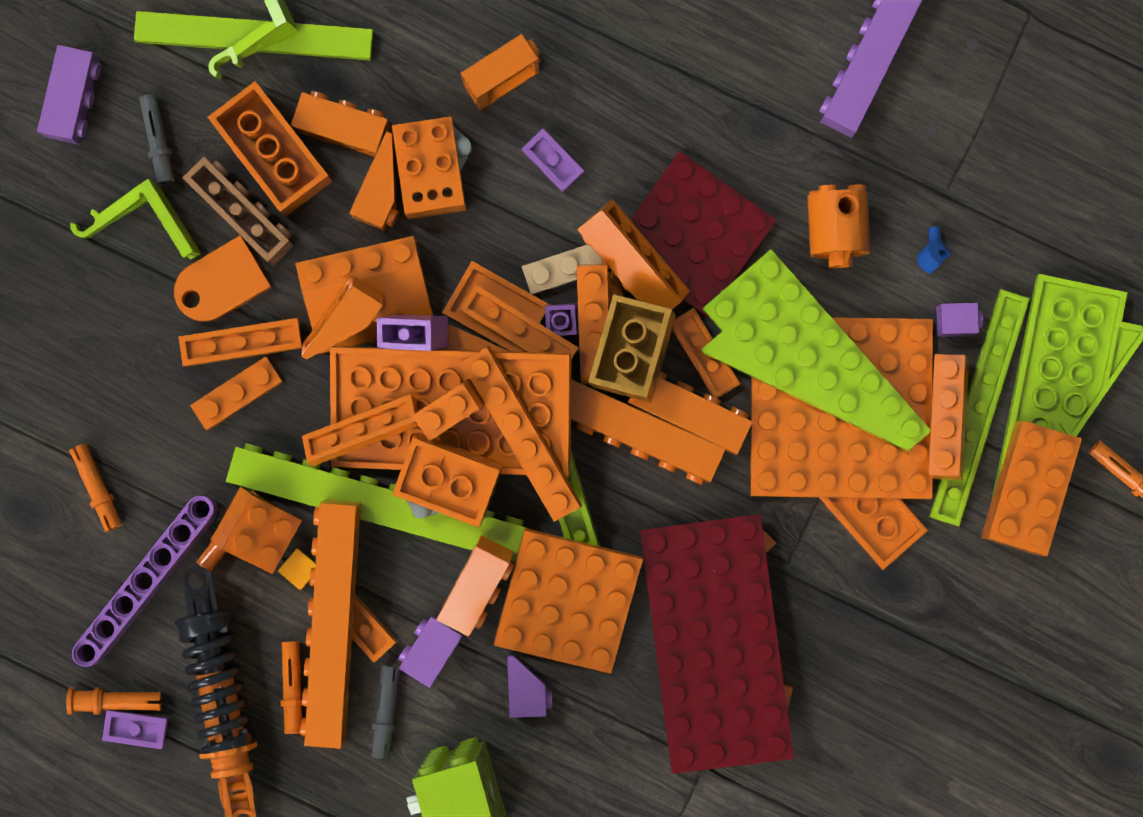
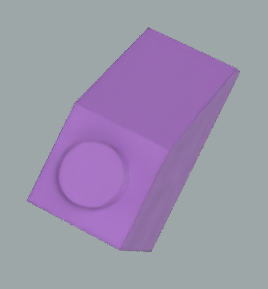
[507,654,552,718]

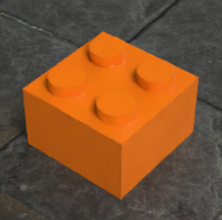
[211,487,302,574]

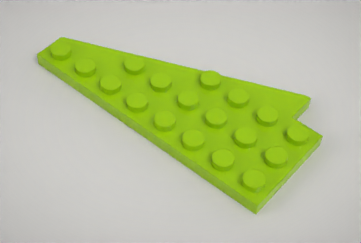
[701,249,931,451]
[992,274,1143,498]

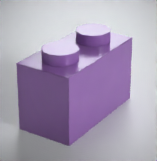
[377,314,448,351]
[398,615,464,688]

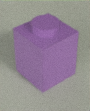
[936,303,983,337]

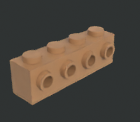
[182,157,294,267]

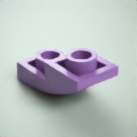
[545,303,579,335]

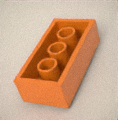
[207,81,333,218]
[981,421,1082,556]

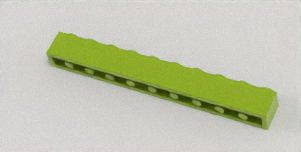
[226,443,528,562]

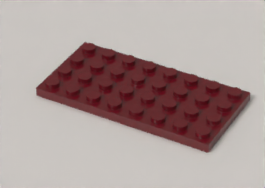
[640,514,794,774]

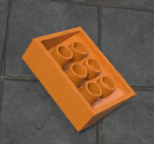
[295,236,433,354]

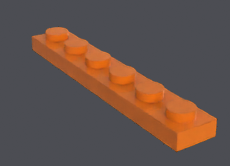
[461,346,582,522]

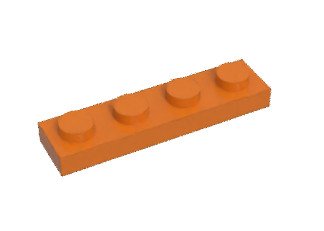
[577,263,609,385]
[460,284,579,360]
[179,318,303,367]
[302,394,418,466]

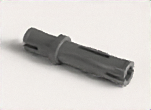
[139,94,175,186]
[370,665,400,759]

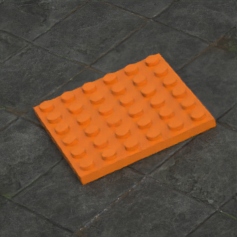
[750,318,933,499]

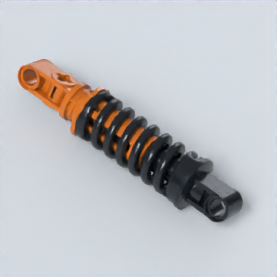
[174,567,257,817]

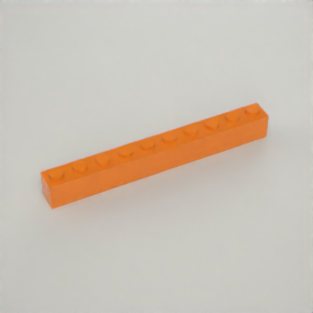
[441,325,725,485]

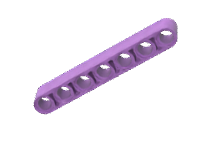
[72,496,219,667]

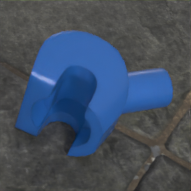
[917,227,951,274]

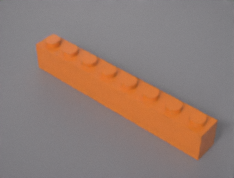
[300,500,361,749]

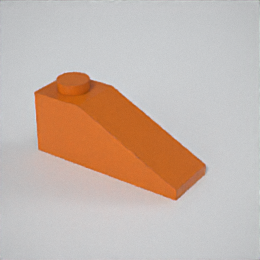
[349,131,399,232]
[302,275,385,359]

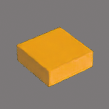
[278,548,316,591]

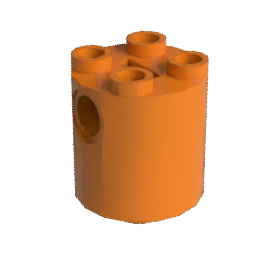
[807,184,871,268]

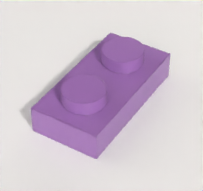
[521,128,584,193]
[102,710,169,749]

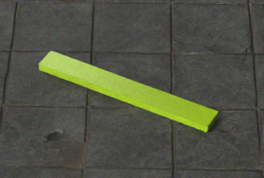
[134,11,374,61]
[929,289,1030,527]

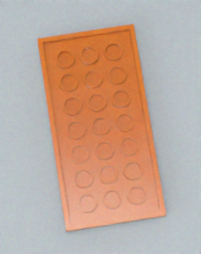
[330,346,571,477]

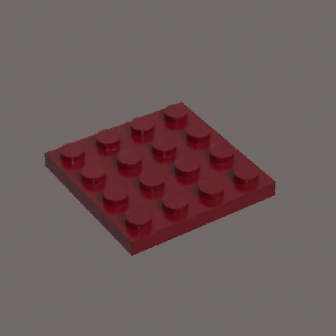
[630,151,776,318]

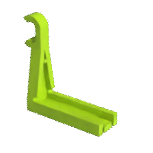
[209,0,298,80]
[70,179,201,260]

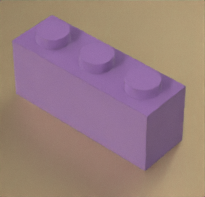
[37,45,101,145]

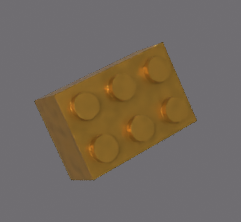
[588,294,676,403]

